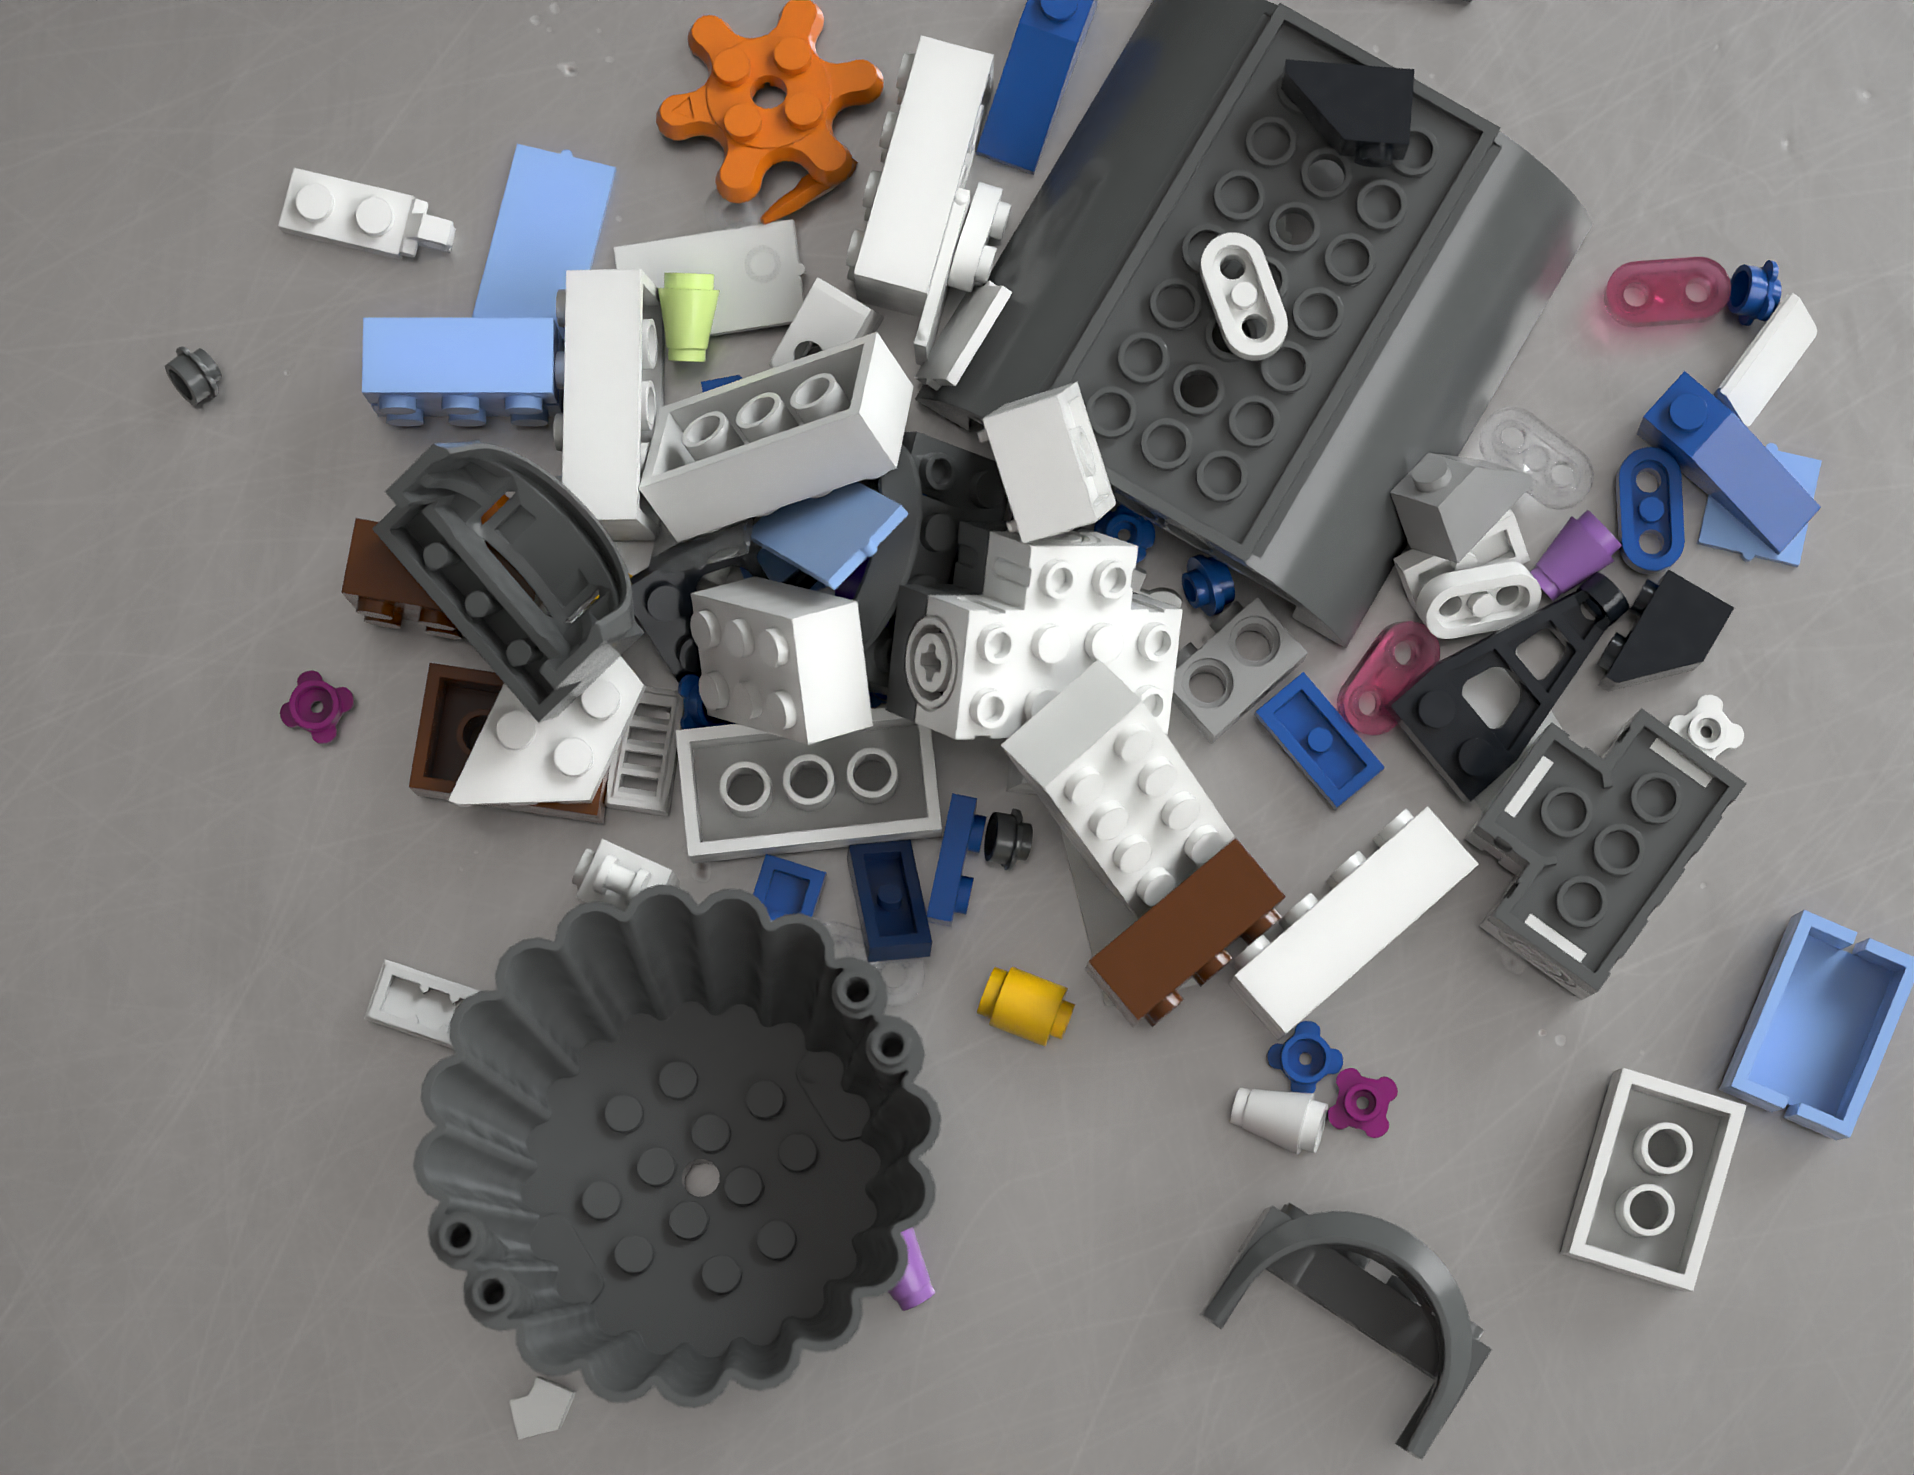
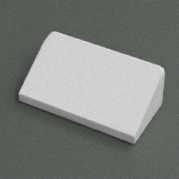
[1713,293,1817,427]

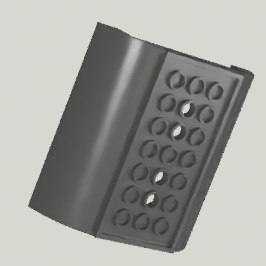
[915,0,1593,648]

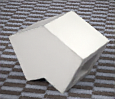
[509,1377,576,1440]

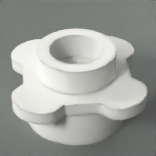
[1668,695,1744,760]

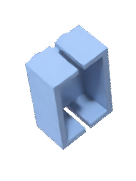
[362,318,564,426]
[1719,910,1914,1140]

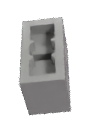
[1172,597,1308,744]

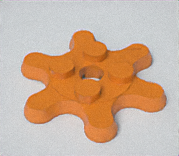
[656,0,884,203]

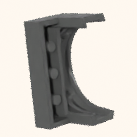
[852,431,1008,695]
[373,440,645,723]
[1200,1203,1492,1460]

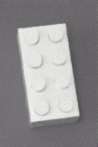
[846,35,994,318]
[553,269,665,541]
[639,332,914,542]
[1001,659,1234,919]
[675,708,943,864]
[1228,806,1479,1041]

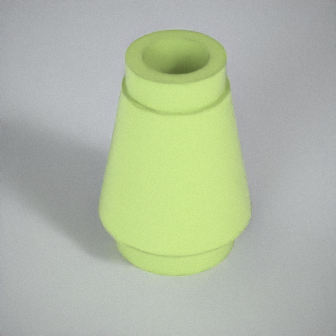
[658,272,720,362]

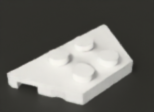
[449,603,646,807]

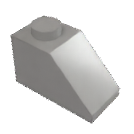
[1390,452,1534,563]

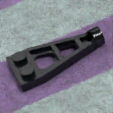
[630,525,818,683]
[1384,572,1630,802]

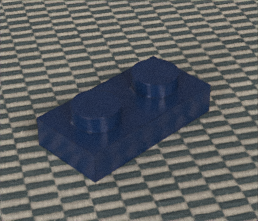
[847,839,932,963]

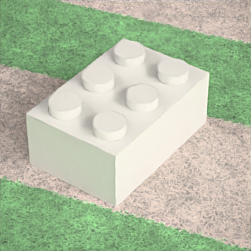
[690,576,873,745]
[1560,1068,1747,1292]

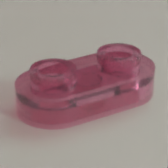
[1603,257,1731,327]
[1337,621,1440,735]

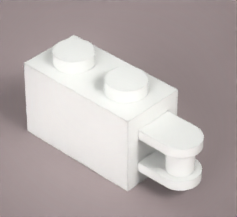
[572,839,680,912]

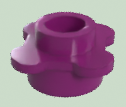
[280,670,354,744]
[1327,1068,1398,1138]

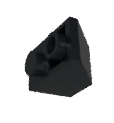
[1597,570,1734,691]

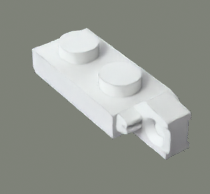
[278,168,456,260]

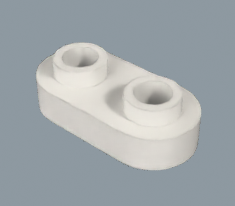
[947,182,1012,293]
[1200,233,1288,361]
[1416,562,1542,639]

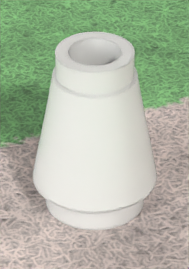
[1230,1087,1328,1155]

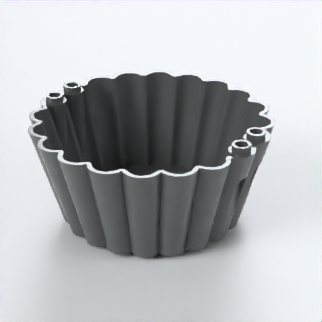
[413,884,941,1408]

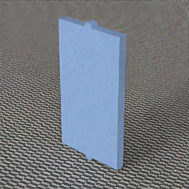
[472,144,616,342]
[746,482,909,590]

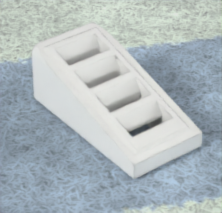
[604,686,684,816]

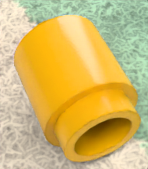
[977,966,1075,1047]

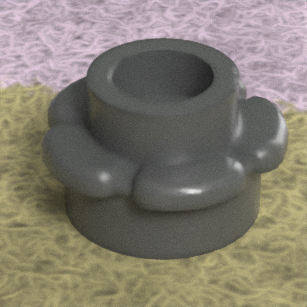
[165,346,222,405]
[984,808,1033,871]

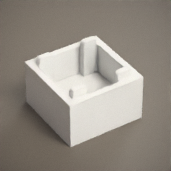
[977,382,1116,544]

